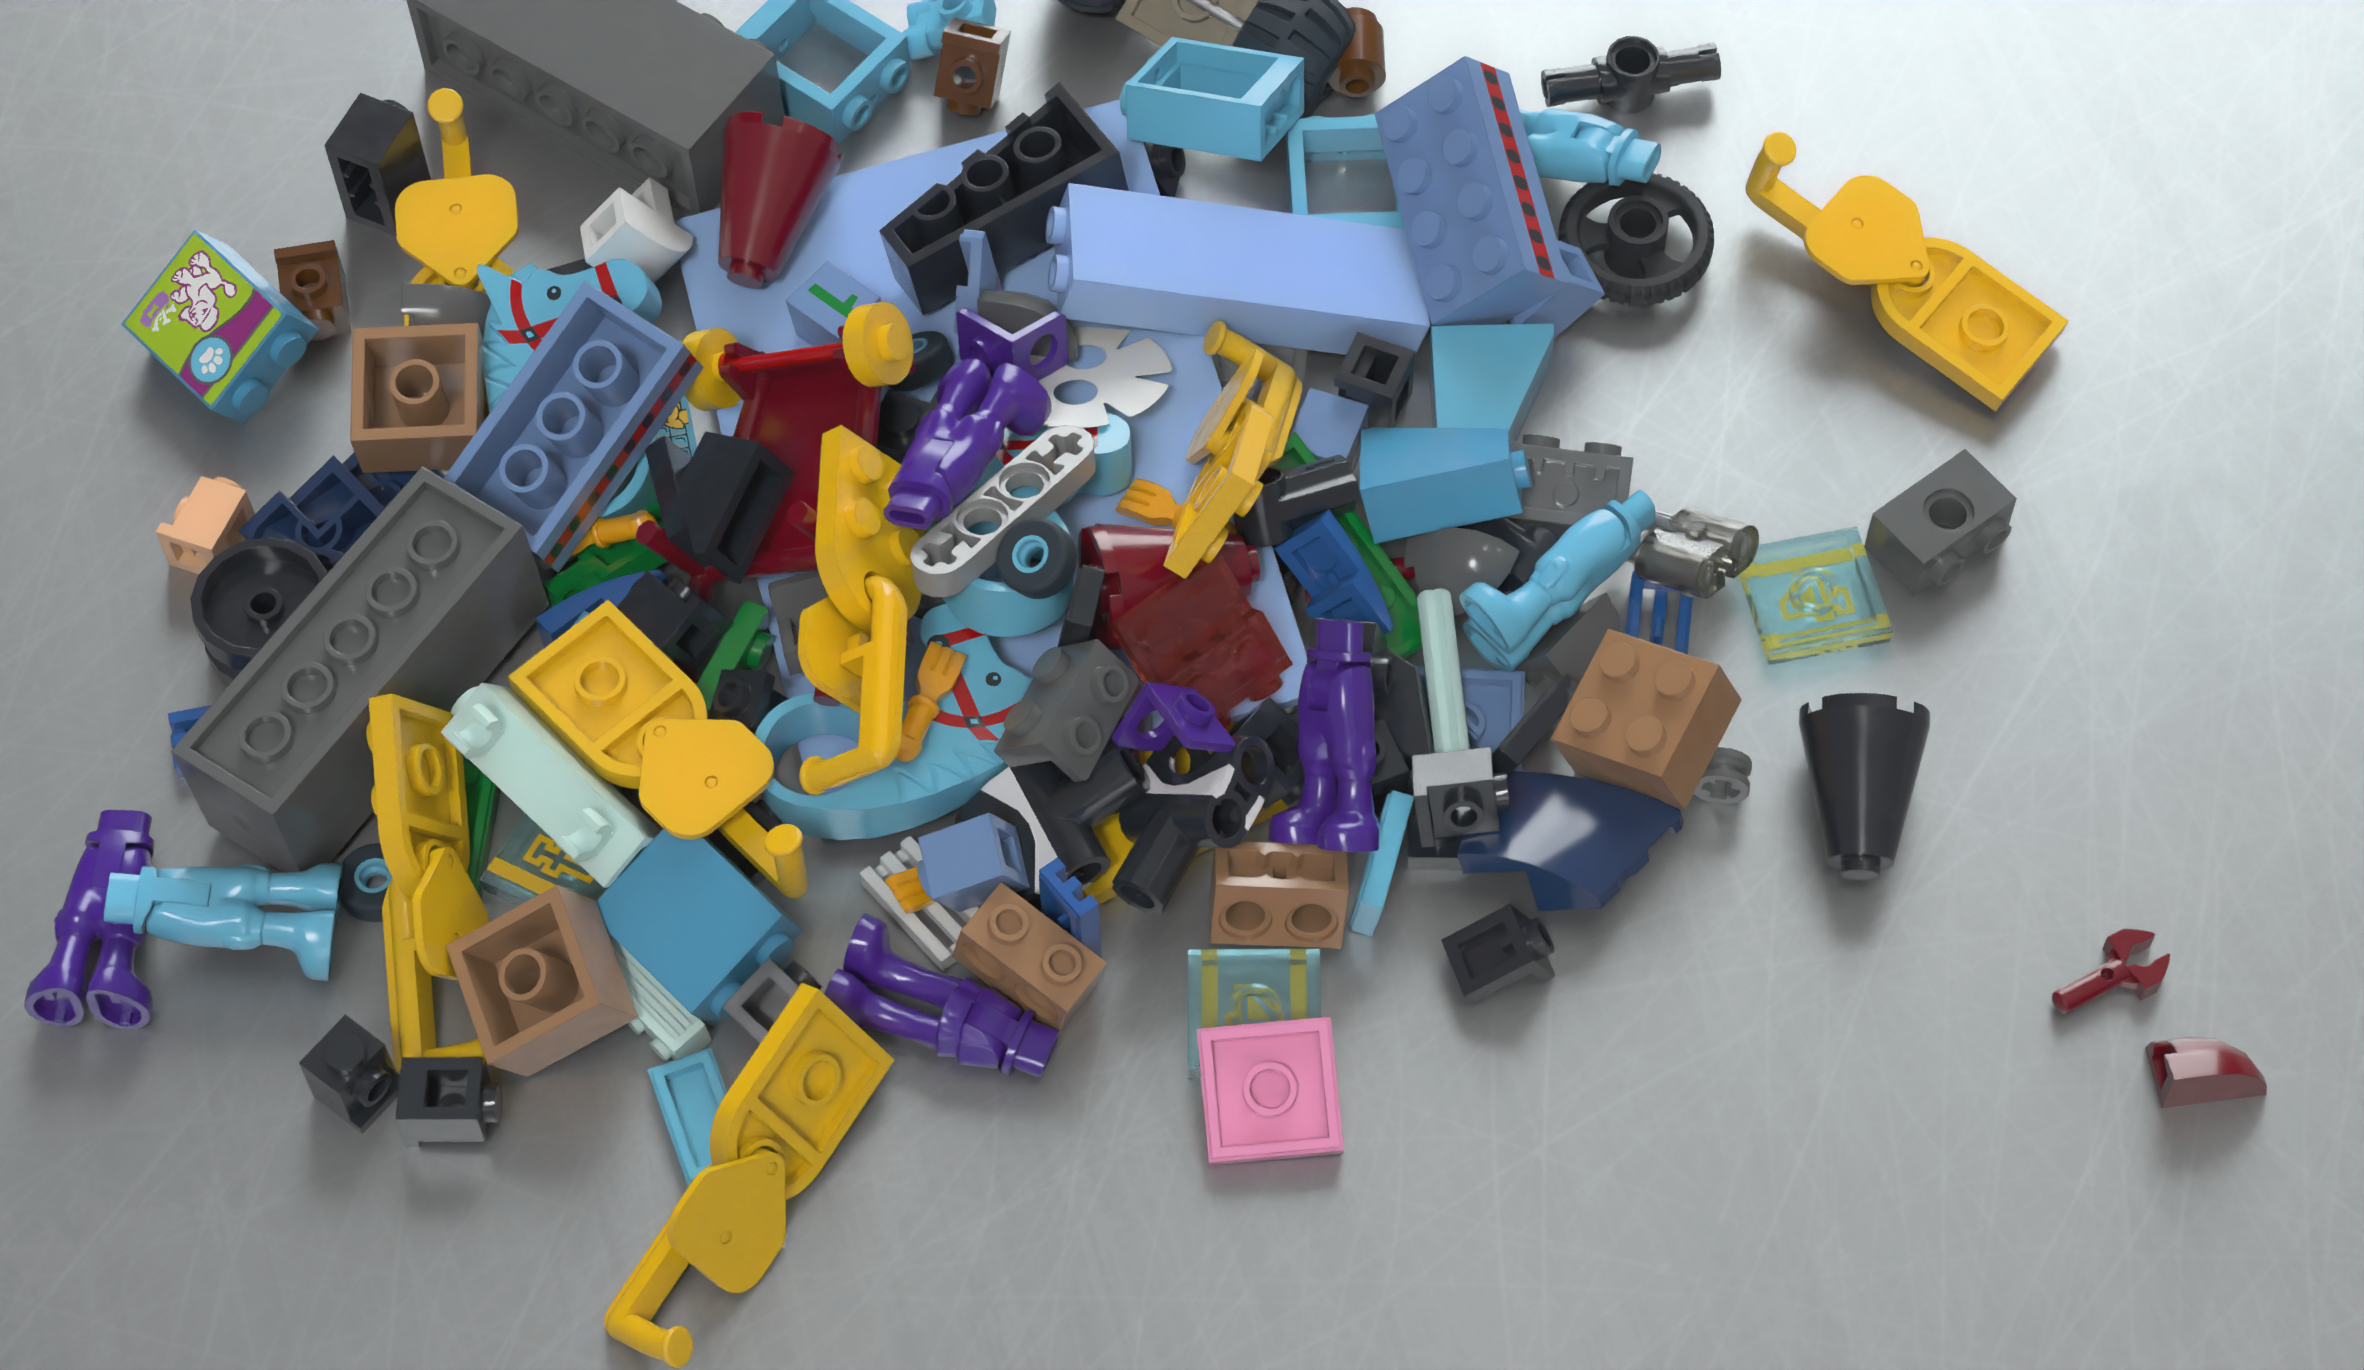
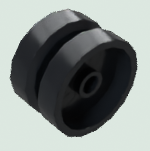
[190,537,328,687]

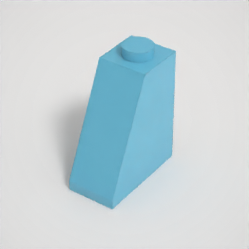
[1429,323,1555,443]

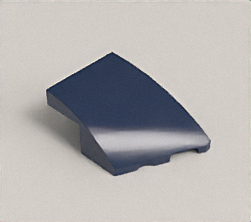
[238,452,444,566]
[1457,771,1684,911]

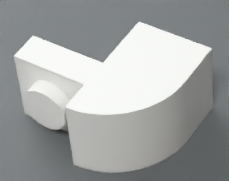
[580,177,693,284]

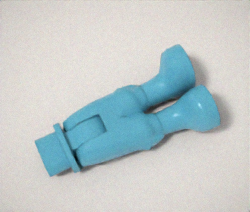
[1519,108,1662,186]
[1459,490,1656,672]
[104,863,343,981]

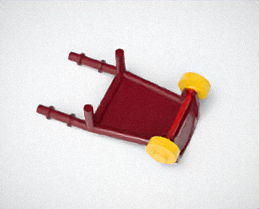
[636,302,915,706]

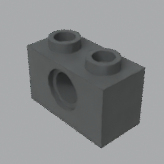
[1864,449,2017,597]

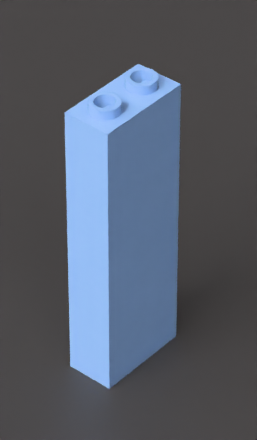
[1046,183,1430,355]

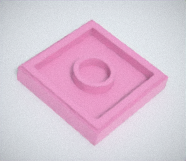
[1197,1017,1344,1166]

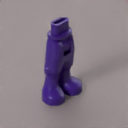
[884,358,1052,529]
[1268,619,1380,852]
[24,810,155,1029]

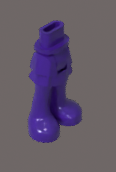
[824,913,1060,1078]

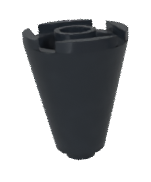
[1799,693,1930,881]

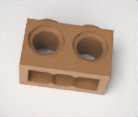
[1209,841,1349,949]
[952,882,1107,1032]

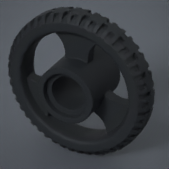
[1558,173,1714,306]

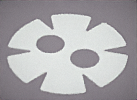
[1030,326,1172,428]

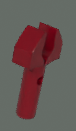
[2052,928,2170,1014]

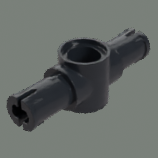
[1541,36,1721,114]

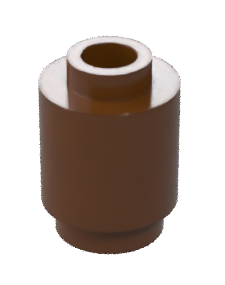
[1328,7,1386,97]

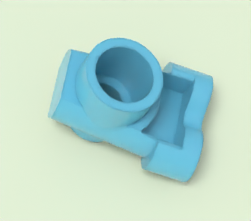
[903,0,997,61]

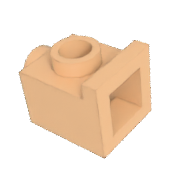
[156,476,255,574]

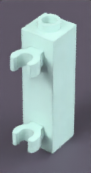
[441,683,661,888]

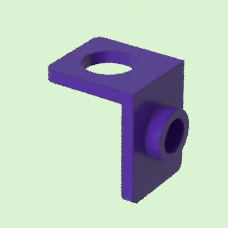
[956,308,1068,381]
[1112,682,1236,753]

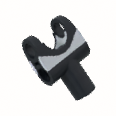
[1112,735,1275,915]
[955,742,1150,912]

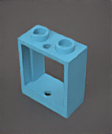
[735,0,911,144]
[1120,37,1304,162]
[1286,114,1405,229]

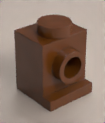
[934,17,1011,115]
[274,240,351,341]

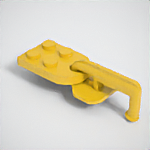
[395,88,519,415]
[1745,131,2069,412]
[1163,320,1303,579]
[798,425,925,796]
[508,600,809,900]
[366,693,489,1074]
[604,983,895,1368]

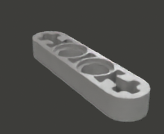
[910,425,1096,597]

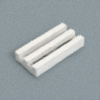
[859,836,979,972]

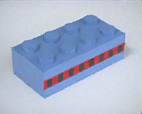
[1374,56,1569,326]
[443,281,704,573]

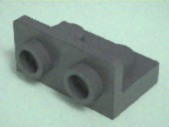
[1505,434,1634,527]

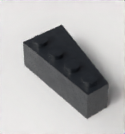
[879,82,1129,315]

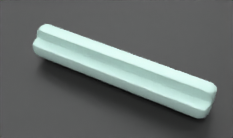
[1417,588,1470,753]

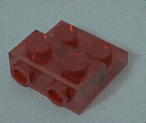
[1108,553,1293,728]

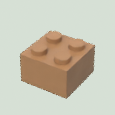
[350,323,488,473]
[1550,629,1742,810]
[446,885,638,1077]

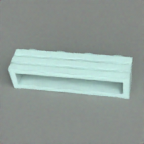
[608,933,712,1062]

